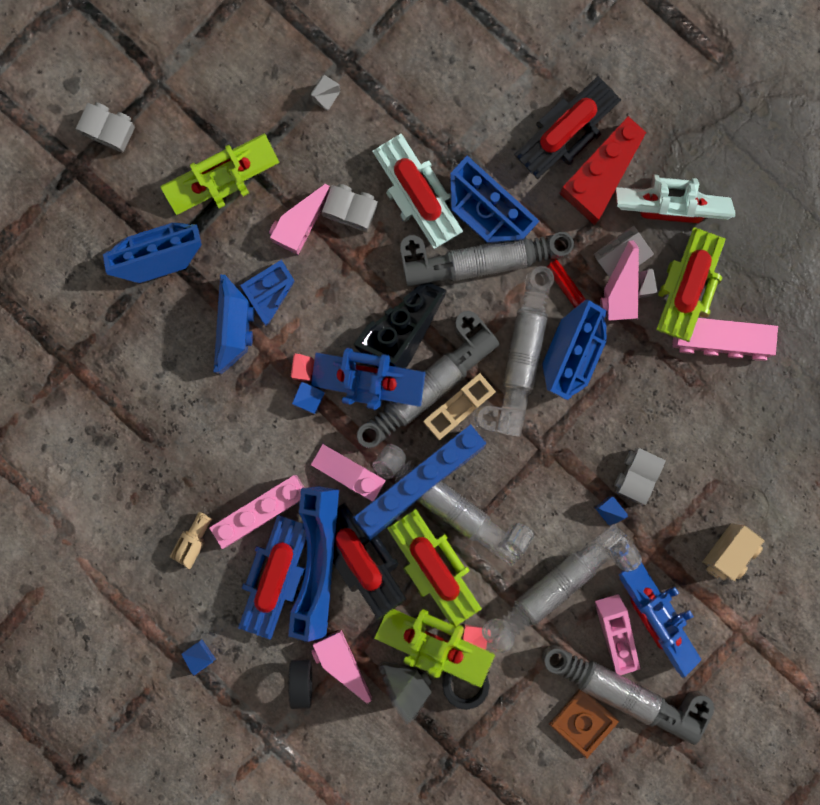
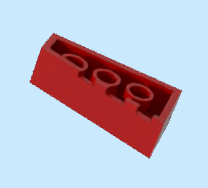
[559,116,646,226]

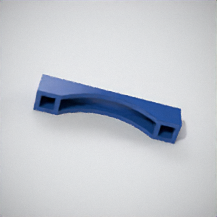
[354,424,486,540]
[288,486,339,642]

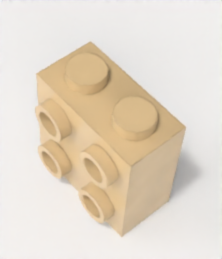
[702,523,764,581]

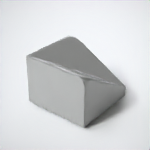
[311,75,340,110]
[638,269,657,299]

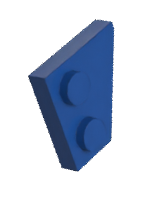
[240,260,295,326]

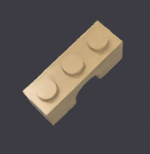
[423,373,496,441]

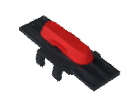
[514,76,621,179]
[333,503,406,620]

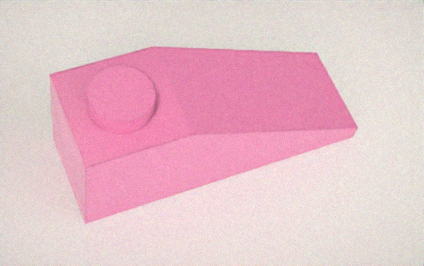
[269,184,330,255]
[600,240,639,320]
[311,444,386,502]
[595,594,640,675]
[311,630,372,703]

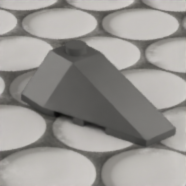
[379,661,433,724]

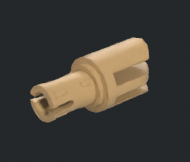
[170,512,212,569]

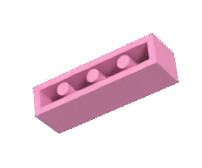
[672,318,778,361]
[210,475,305,549]

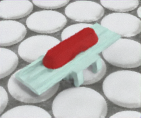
[372,134,463,249]
[615,175,735,223]

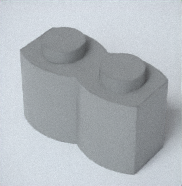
[76,102,135,153]
[322,184,378,232]
[614,448,666,505]

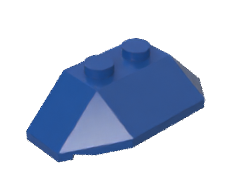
[450,156,539,243]
[103,223,202,283]
[213,274,254,374]
[542,300,607,400]

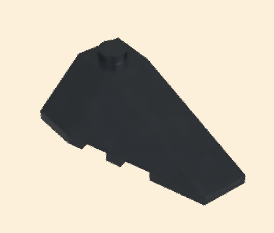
[354,283,447,368]

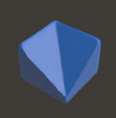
[292,382,325,415]
[595,497,628,526]
[182,639,216,676]

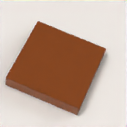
[549,689,619,758]

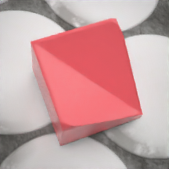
[291,354,314,382]
[462,624,489,650]

